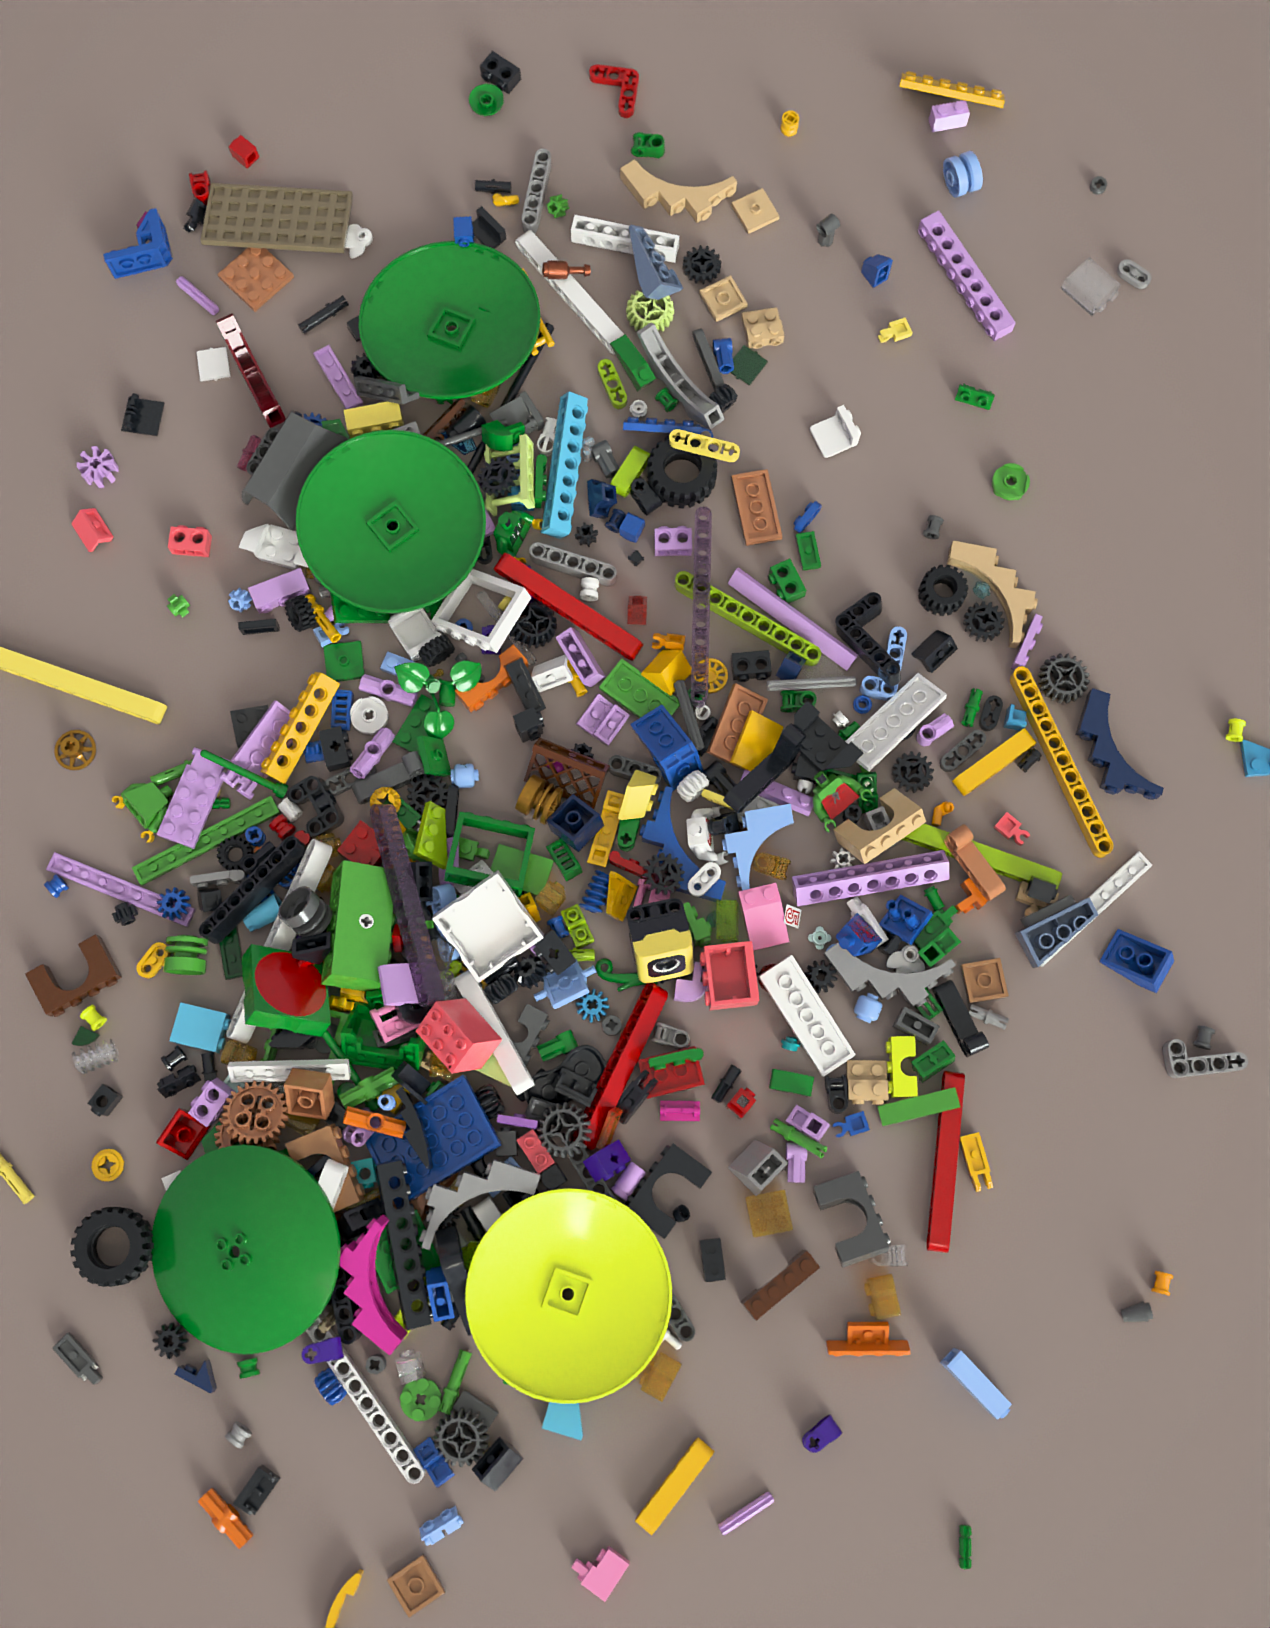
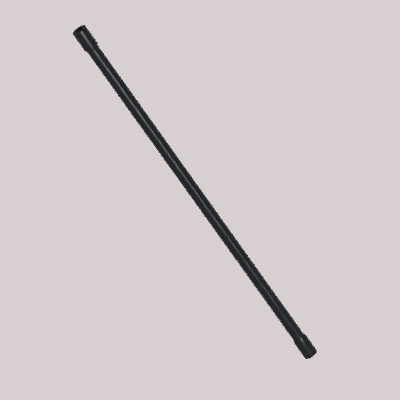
[467,323,555,474]

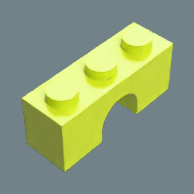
[885,1036,918,1098]

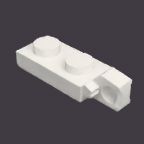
[847,897,889,949]

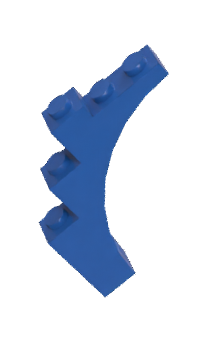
[639,786,726,903]

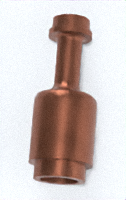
[542,260,590,279]

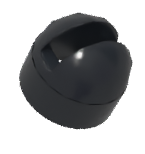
[672,1205,690,1222]

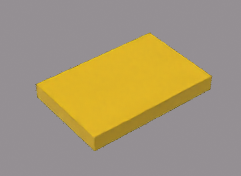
[730,710,784,771]

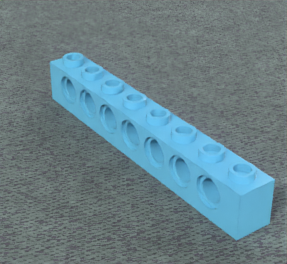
[541,391,588,539]

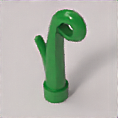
[595,958,658,992]

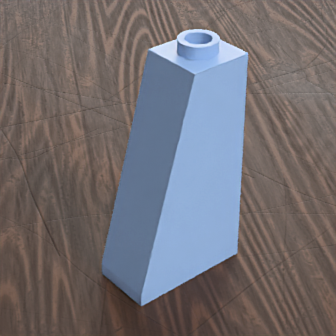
[940,1348,1012,1420]

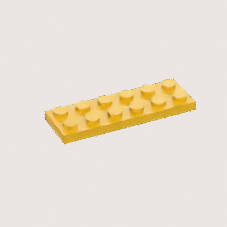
[899,71,1005,108]

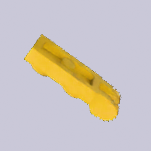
[959,1132,993,1192]

